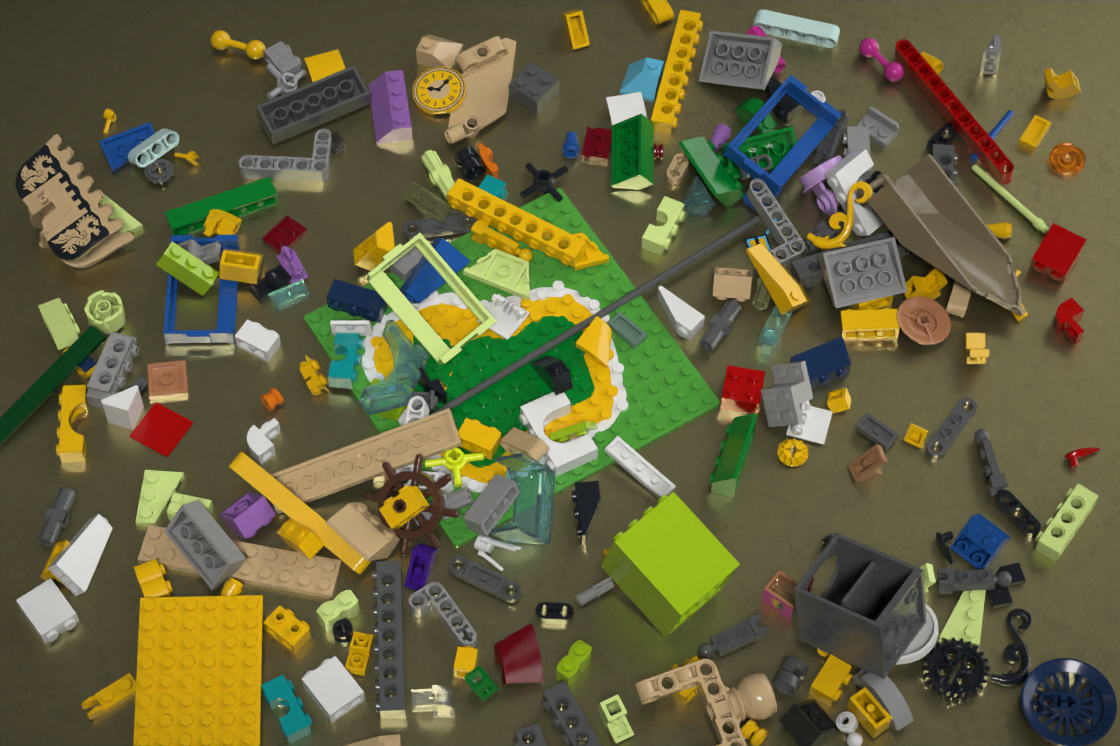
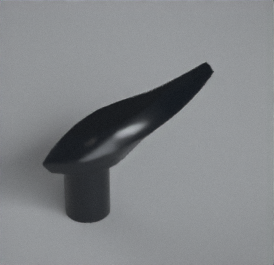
[936,531,953,565]

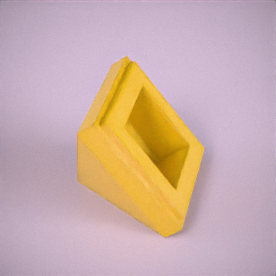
[904,423,929,448]

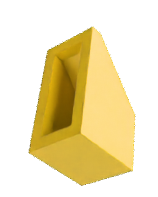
[561,9,590,49]

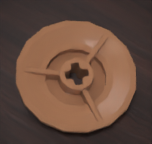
[897,296,951,345]

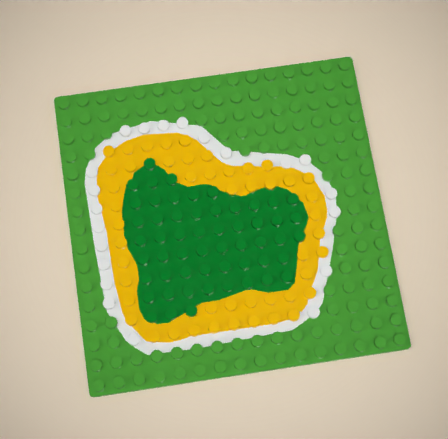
[304,188,720,547]

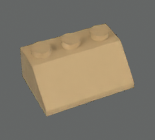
[326,502,400,561]

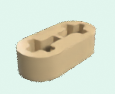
[666,153,690,185]

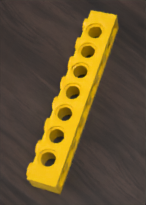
[651,10,703,135]
[447,178,586,268]

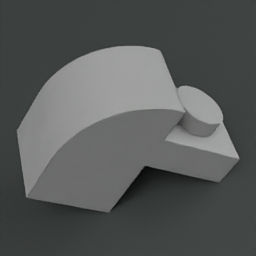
[177,239,221,265]

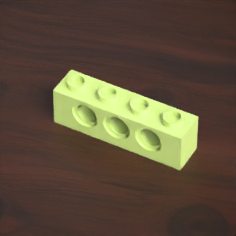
[1035,484,1099,562]

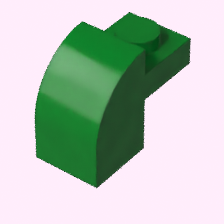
[734,98,777,133]

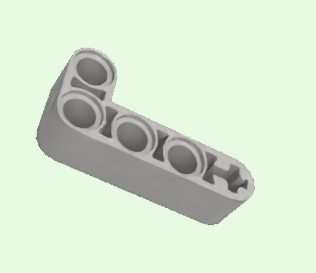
[409,582,477,649]

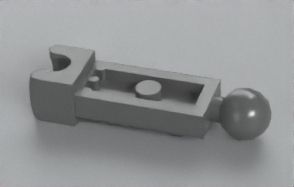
[974,429,1008,496]
[937,568,1012,594]
[698,614,769,659]

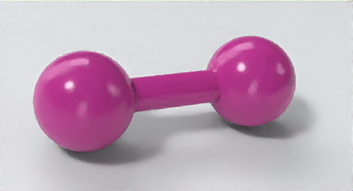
[859,38,904,82]

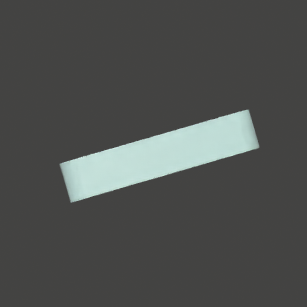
[752,9,840,48]

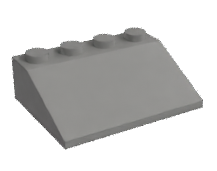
[698,30,783,90]
[818,237,908,309]

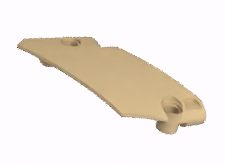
[443,36,517,145]

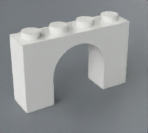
[825,149,884,236]
[519,392,598,477]

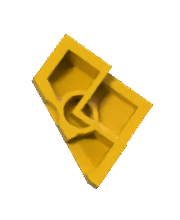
[576,316,612,368]

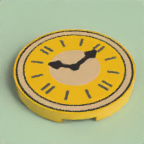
[412,67,466,115]

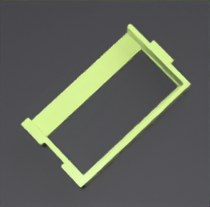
[366,233,497,365]

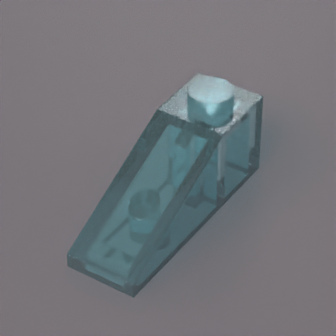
[756,306,793,359]

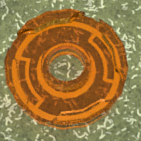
[1049,143,1086,176]

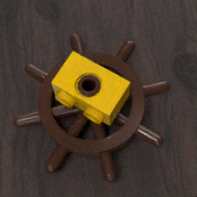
[364,454,460,556]

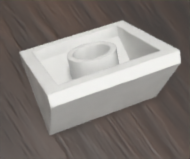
[101,385,144,430]

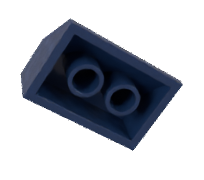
[790,336,851,390]

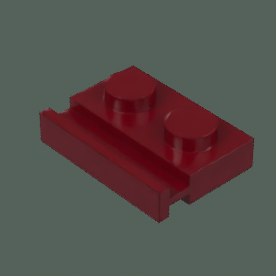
[582,126,612,163]
[262,215,308,255]

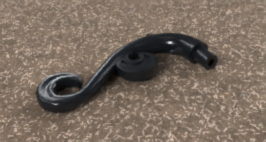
[991,608,1032,686]

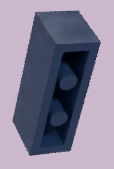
[326,279,388,323]

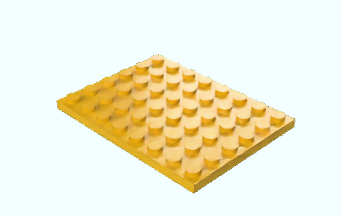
[133,595,263,746]

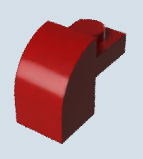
[1053,297,1084,344]

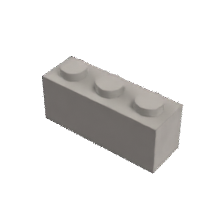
[842,126,871,181]
[462,474,520,537]

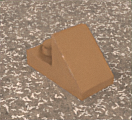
[848,444,888,482]

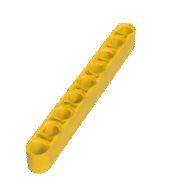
[228,451,372,575]

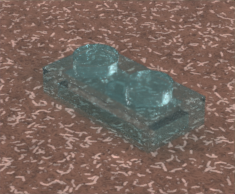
[268,279,311,312]

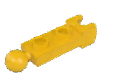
[470,219,533,262]

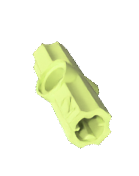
[421,150,455,200]

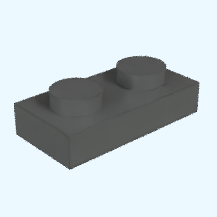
[855,413,899,451]

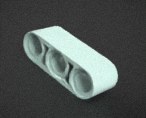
[128,128,179,167]

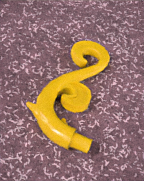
[806,181,873,250]

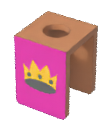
[762,570,808,619]

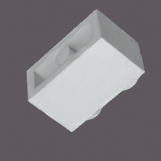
[235,319,281,362]

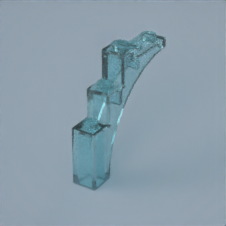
[359,320,429,415]

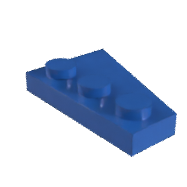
[99,122,155,173]

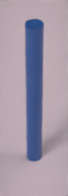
[970,110,1014,162]

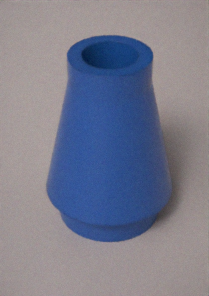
[562,132,580,159]

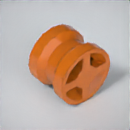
[260,387,284,412]

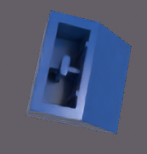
[950,513,1011,570]

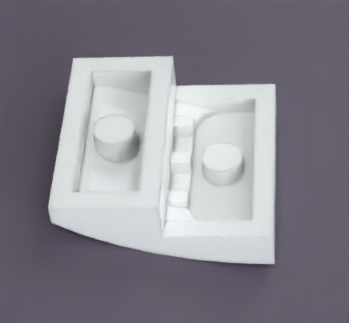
[606,92,647,128]
[330,320,372,336]

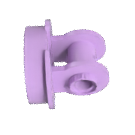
[799,155,857,216]

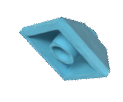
[619,57,664,102]

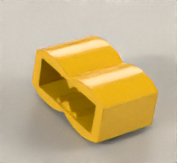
[134,559,173,598]

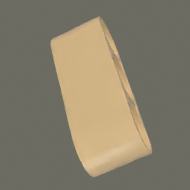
[946,280,972,318]
[499,427,549,464]

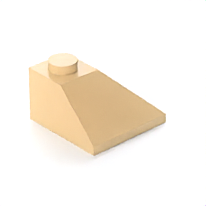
[416,35,463,69]

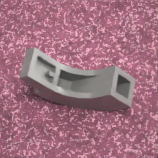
[852,669,914,731]

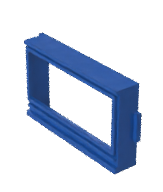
[723,75,842,196]
[163,235,240,345]

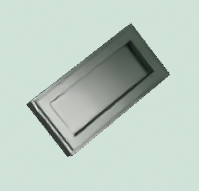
[607,312,648,349]

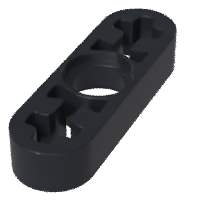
[926,121,964,154]
[995,490,1041,538]

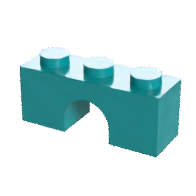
[328,333,363,389]
[261,675,313,744]

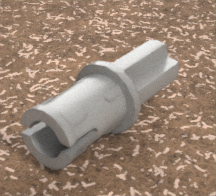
[575,577,614,606]

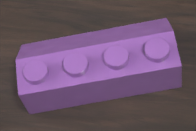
[368,70,413,144]

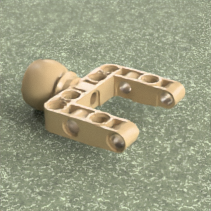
[635,659,777,746]

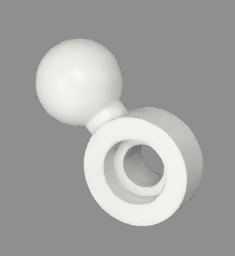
[836,711,863,746]

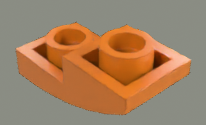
[478,143,499,179]

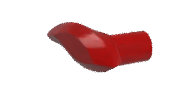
[1065,447,1100,468]

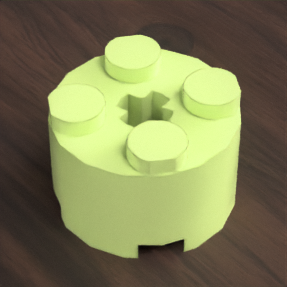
[84,290,126,336]

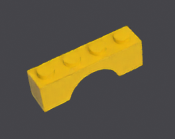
[56,385,88,463]

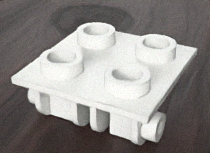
[477,294,530,340]
[786,400,833,445]

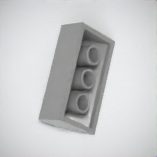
[164,500,246,590]

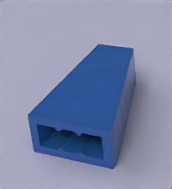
[400,238,470,304]

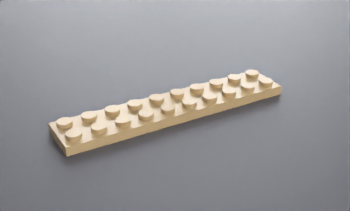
[271,408,462,514]
[137,525,342,599]

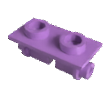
[276,246,309,285]

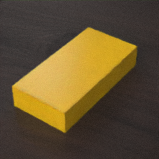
[1018,115,1051,151]

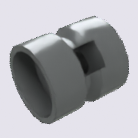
[772,656,809,695]

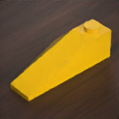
[746,243,811,316]

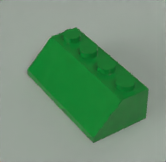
[611,114,654,190]
[719,126,797,179]
[679,136,745,208]
[709,413,758,498]

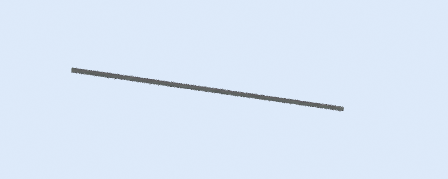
[429,215,760,415]

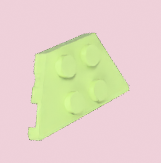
[463,249,530,301]

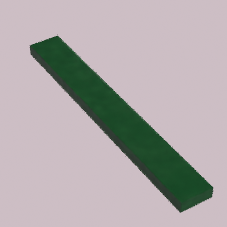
[0,325,107,447]

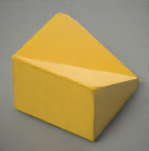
[827,388,851,414]

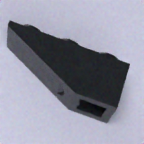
[571,480,601,544]

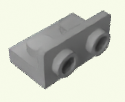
[980,35,1001,74]
[856,106,899,149]

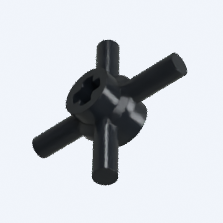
[520,163,568,202]

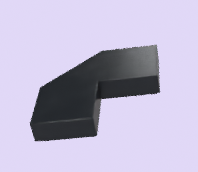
[986,563,1026,609]

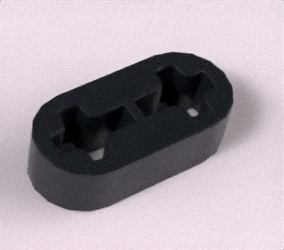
[535,602,574,624]

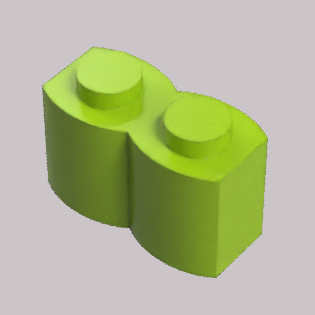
[556,640,592,687]

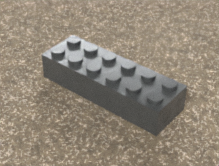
[256,65,370,145]

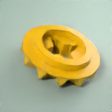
[777,438,809,467]

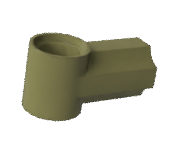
[752,275,771,310]

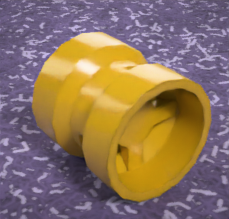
[741,719,768,746]

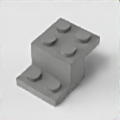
[761,361,813,427]

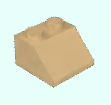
[712,267,752,302]

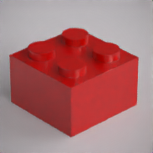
[720,365,766,414]

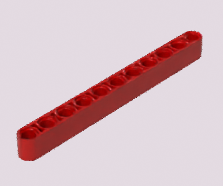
[895,39,1014,184]

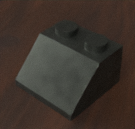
[779,699,840,746]

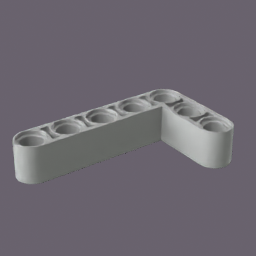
[238,129,333,182]
[746,178,805,275]

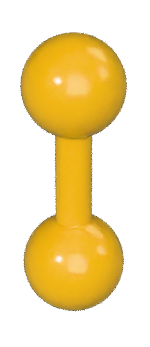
[210,30,266,60]

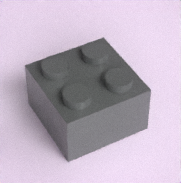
[509,62,559,115]

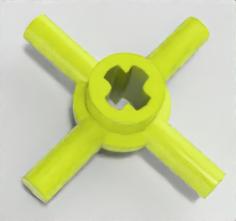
[425,448,484,487]

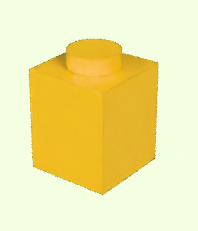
[453,646,478,678]

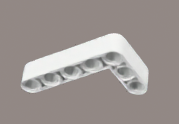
[396,396,454,495]

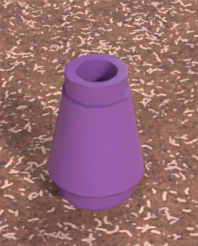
[710,123,731,151]

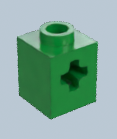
[464,665,499,702]

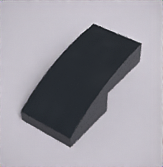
[249,265,291,302]
[415,367,447,404]

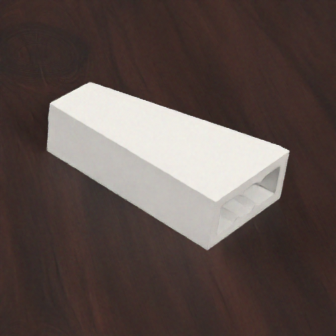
[48,514,113,596]

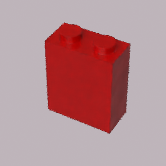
[1031,223,1087,283]

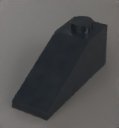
[764,76,802,124]
[531,355,573,395]

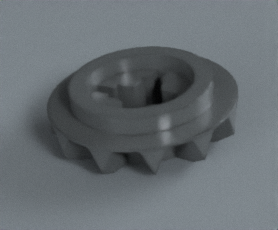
[144,159,174,185]

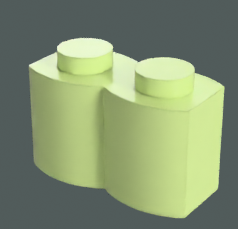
[316,590,360,632]

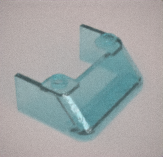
[491,453,555,545]

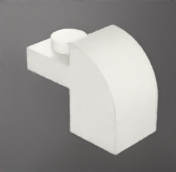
[247,418,281,465]

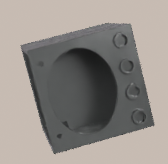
[794,533,926,679]

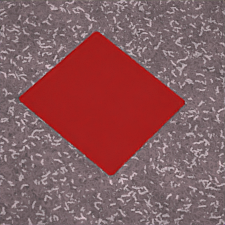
[130,402,193,457]

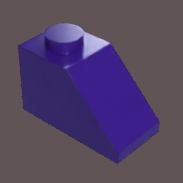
[404,543,438,591]

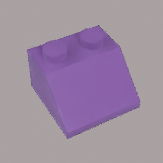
[219,491,276,539]

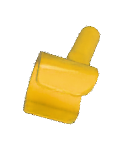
[103,109,116,134]
[174,151,200,166]

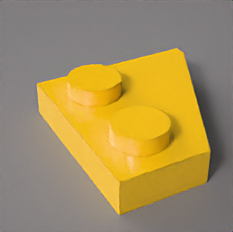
[572,232,609,270]

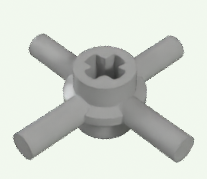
[266,63,307,100]

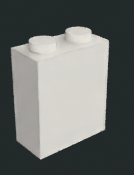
[16,578,79,644]
[302,656,365,723]

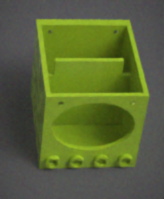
[600,492,740,638]

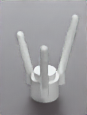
[474,534,521,571]

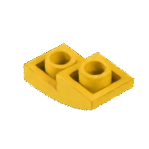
[345,631,374,676]

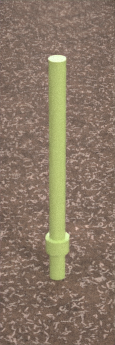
[971,164,1050,235]

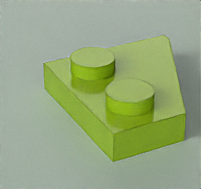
[549,421,598,443]

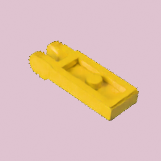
[81,673,136,720]

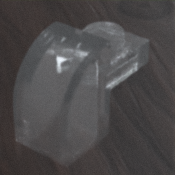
[411,685,455,718]

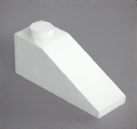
[658,285,705,341]

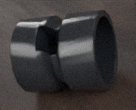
[454,146,486,181]

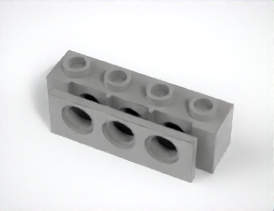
[86,332,139,409]

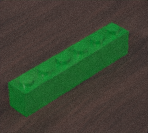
[165,177,279,235]

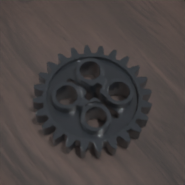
[923,638,990,703]

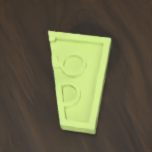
[135,470,185,526]
[938,590,986,648]

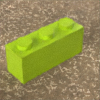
[156,241,219,296]

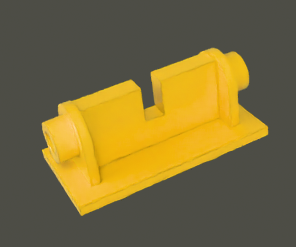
[299,355,330,396]

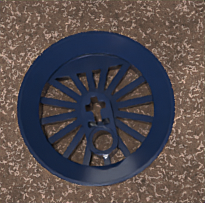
[1021,658,1117,746]

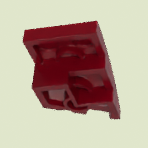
[494,624,544,684]

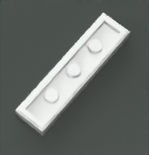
[604,436,676,499]

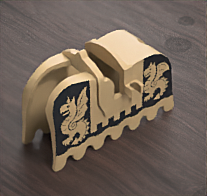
[15,134,135,269]

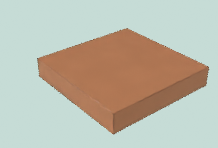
[147,360,188,400]

